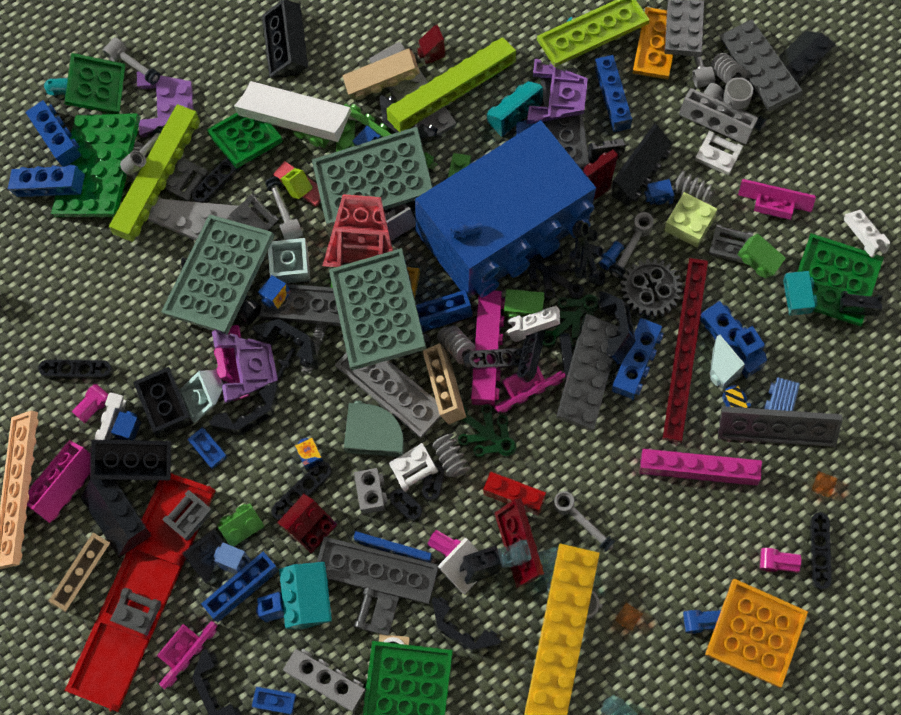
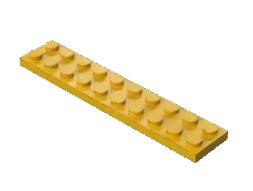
[524,544,600,715]

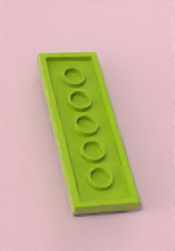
[537,0,649,67]

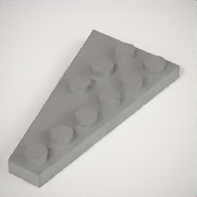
[147,199,260,240]

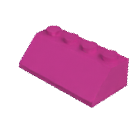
[27,440,90,523]

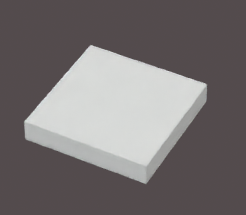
[438,538,478,595]

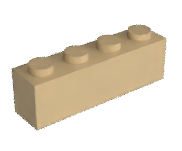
[342,48,420,100]
[423,343,466,424]
[48,533,110,612]

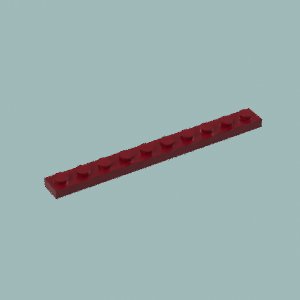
[662,258,708,443]

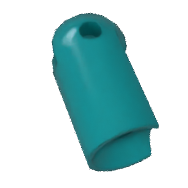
[44,78,67,95]

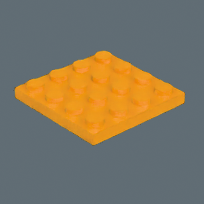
[705,579,808,688]

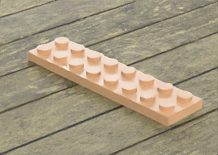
[0,410,38,569]

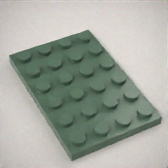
[312,127,433,227]
[161,214,275,335]
[329,248,427,371]

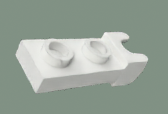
[843,210,890,258]
[507,306,560,342]
[95,393,127,440]

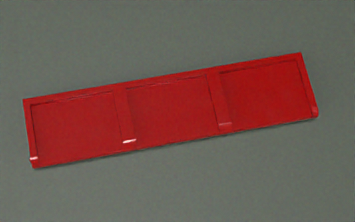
[64,473,216,712]

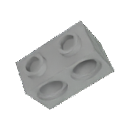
[354,468,388,515]

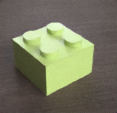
[665,192,717,248]

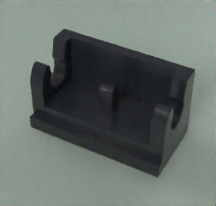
[839,291,883,317]
[460,545,506,585]

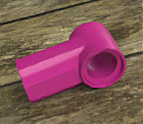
[72,384,108,423]
[428,530,461,557]
[760,548,801,573]

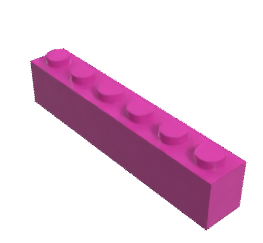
[471,291,505,406]
[639,449,762,486]

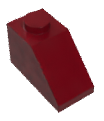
[417,25,446,64]

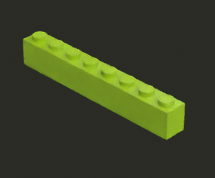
[386,37,516,132]
[109,104,200,242]

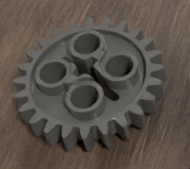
[620,258,682,319]

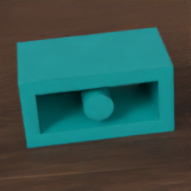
[783,271,817,316]

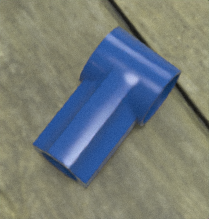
[683,610,721,634]

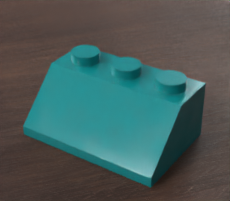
[487,81,543,137]
[279,562,332,630]

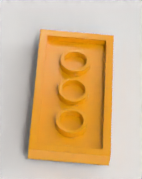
[633,7,673,79]

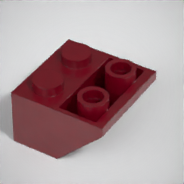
[277,494,338,554]

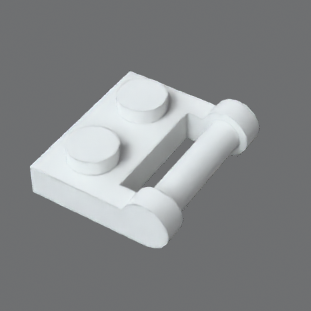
[695,131,743,176]
[389,443,438,492]

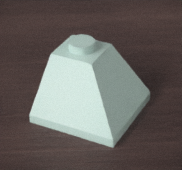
[710,335,745,389]
[180,370,223,423]

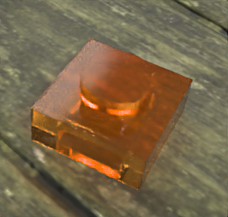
[811,471,837,498]
[615,602,643,632]

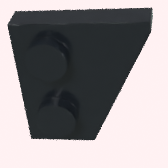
[588,139,625,164]
[182,529,225,583]

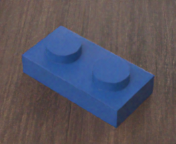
[188,427,227,469]
[252,687,296,715]

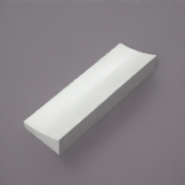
[234,81,351,142]

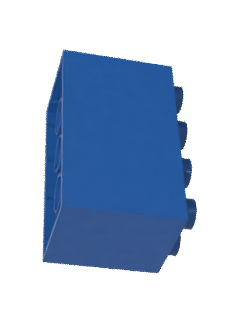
[415,120,596,299]

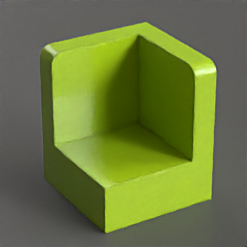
[281,168,313,199]

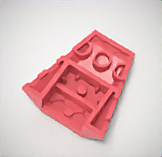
[322,194,393,267]

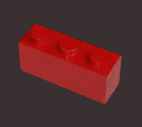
[483,471,546,516]

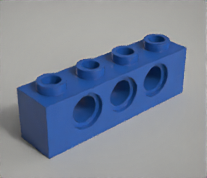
[595,55,632,133]
[25,100,82,167]
[8,165,85,197]
[416,290,473,332]
[700,301,767,379]
[612,318,664,400]
[201,551,279,623]

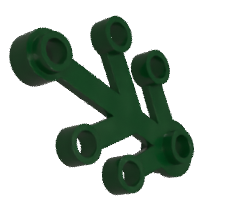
[543,294,599,348]
[458,404,516,458]

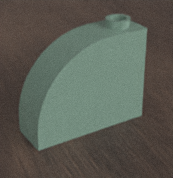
[344,401,404,457]

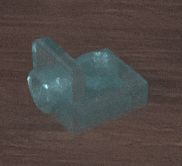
[498,539,532,568]
[600,695,637,715]

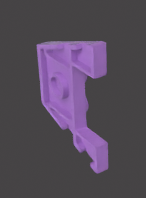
[527,59,588,124]
[137,72,194,138]
[212,329,278,403]

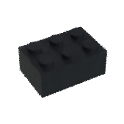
[133,367,194,439]

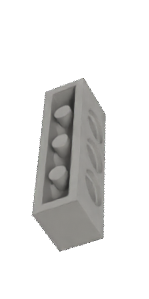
[679,88,758,144]
[283,649,366,713]

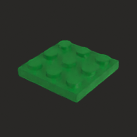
[64,53,125,114]
[207,113,283,168]

